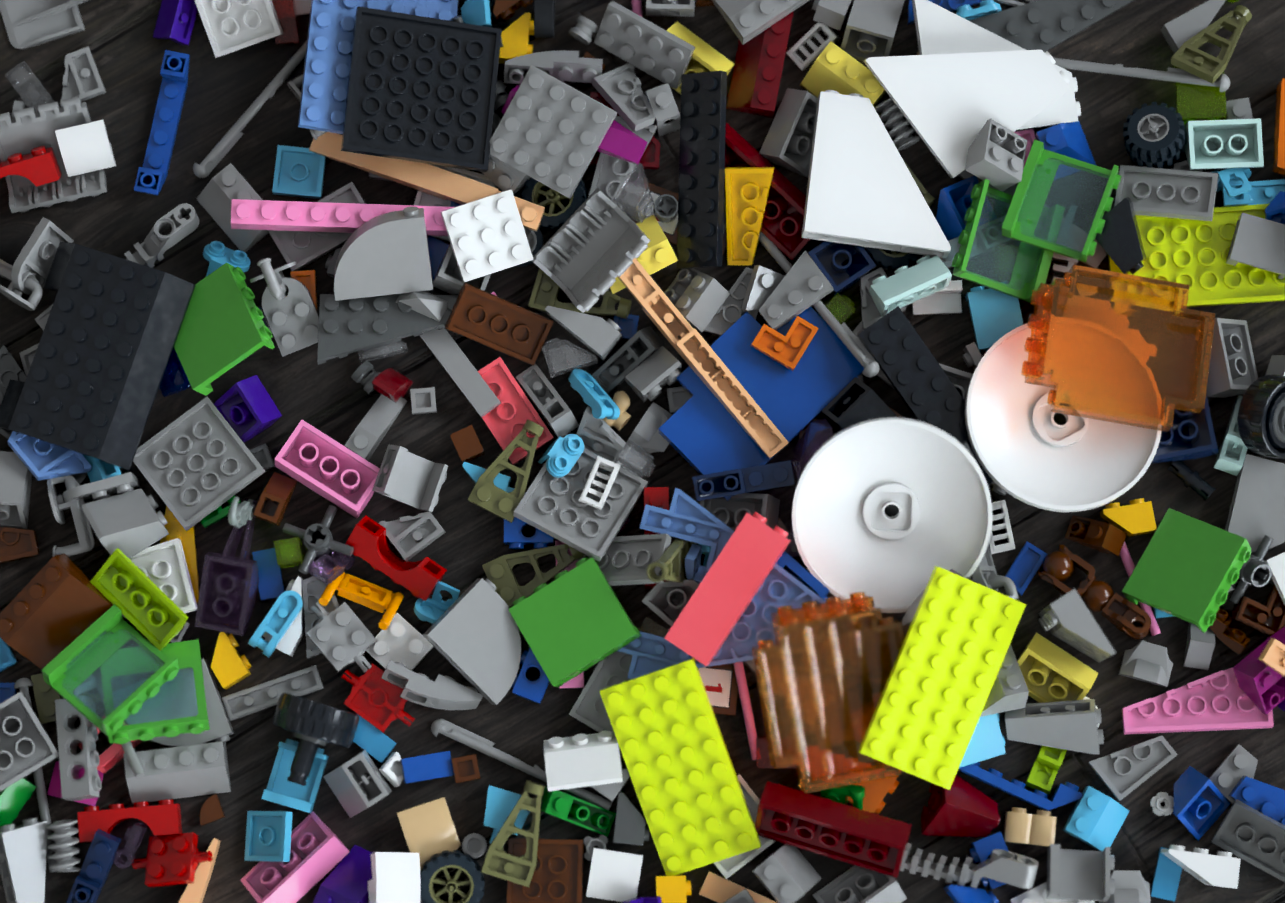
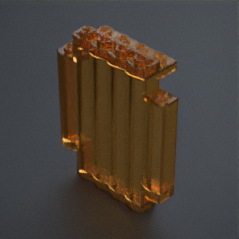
[1021,265,1216,432]
[752,592,905,793]

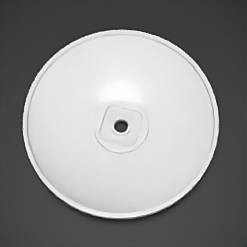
[965,318,1163,512]
[792,417,993,613]

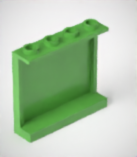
[174,262,275,396]
[1122,508,1252,633]
[508,557,642,687]

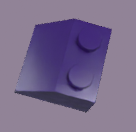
[214,375,282,443]

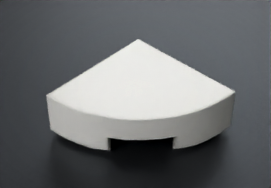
[378,751,403,787]

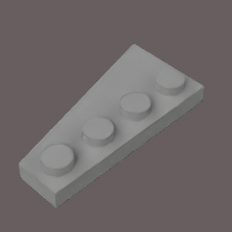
[589,116,657,204]

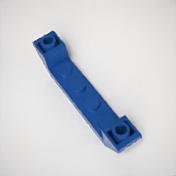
[134,50,190,196]
[958,762,1083,811]

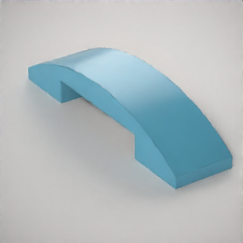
[1222,179,1285,207]

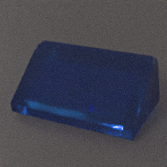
[159,347,191,397]

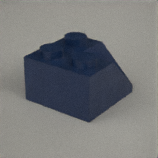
[808,241,876,298]

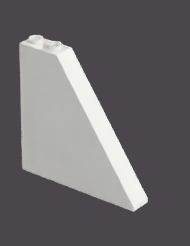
[912,0,1081,130]
[863,50,1071,178]
[801,90,951,258]

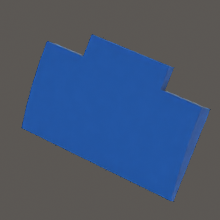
[658,306,864,502]

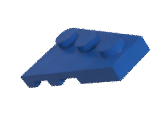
[1229,776,1285,825]

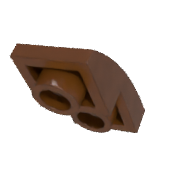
[1209,608,1251,655]

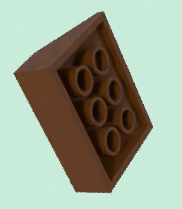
[0,553,113,669]

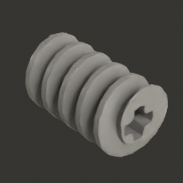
[875,98,921,151]
[46,819,81,872]

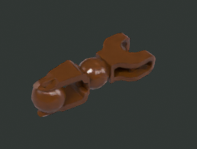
[1037,544,1151,641]

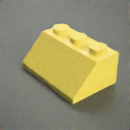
[666,21,735,94]
[800,41,886,107]
[609,214,678,294]
[1017,632,1099,703]

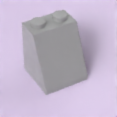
[841,0,905,61]
[0,451,32,529]
[81,488,169,559]
[752,844,822,903]

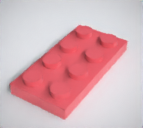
[478,357,554,465]

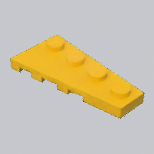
[725,167,775,265]
[160,505,201,604]

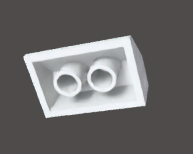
[544,730,623,791]

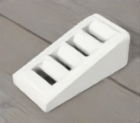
[786,22,839,71]
[579,456,621,511]
[988,500,1015,554]

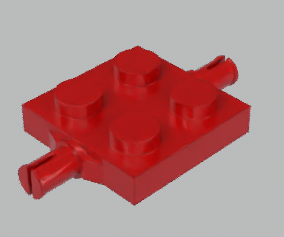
[341,663,415,733]
[132,832,212,887]

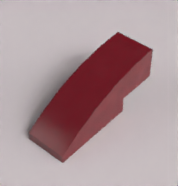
[372,368,413,403]

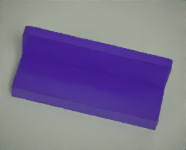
[153,0,198,45]

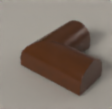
[1232,584,1285,637]

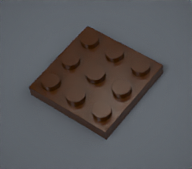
[507,838,583,903]

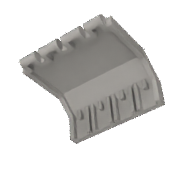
[0,97,107,213]
[532,188,651,313]

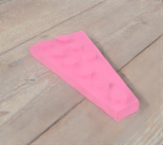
[1122,667,1274,735]

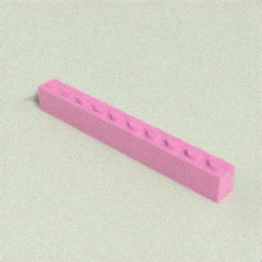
[231,199,453,236]

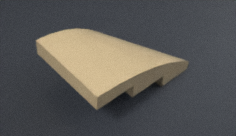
[397,797,461,871]

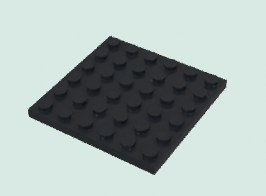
[341,6,502,172]

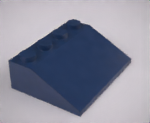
[1146,354,1219,463]

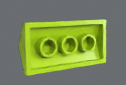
[90,548,189,651]

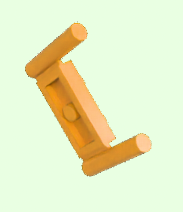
[319,568,404,630]

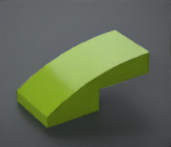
[1025,746,1067,794]

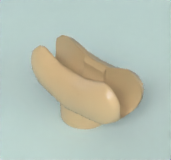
[603,391,631,431]

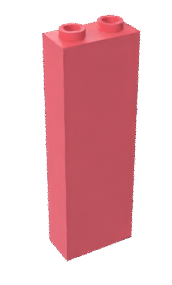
[665,511,791,666]

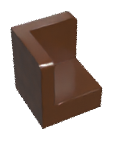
[450,425,485,463]

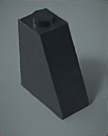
[1088,197,1146,275]

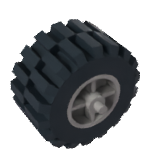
[1123,102,1186,168]

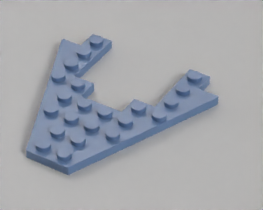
[618,488,827,679]

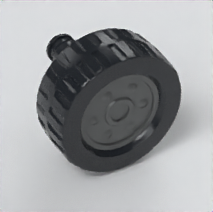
[1238,375,1285,459]
[272,693,359,786]

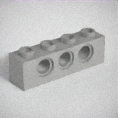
[55,696,102,801]

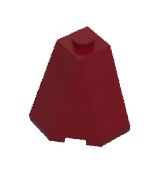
[921,774,1000,837]

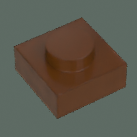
[452,754,481,784]

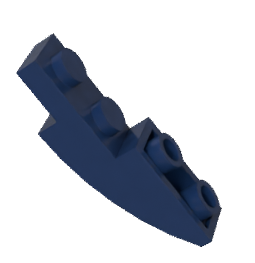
[693,460,795,501]
[66,829,121,903]

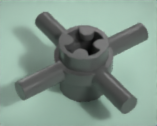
[283,505,354,574]
[1229,535,1274,604]

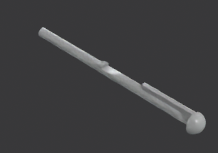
[193,41,307,178]
[1054,58,1230,92]
[759,231,879,377]
[14,678,56,873]
[431,719,612,810]

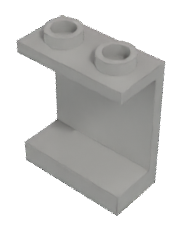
[1226,212,1285,279]
[372,444,448,512]
[1047,844,1115,902]

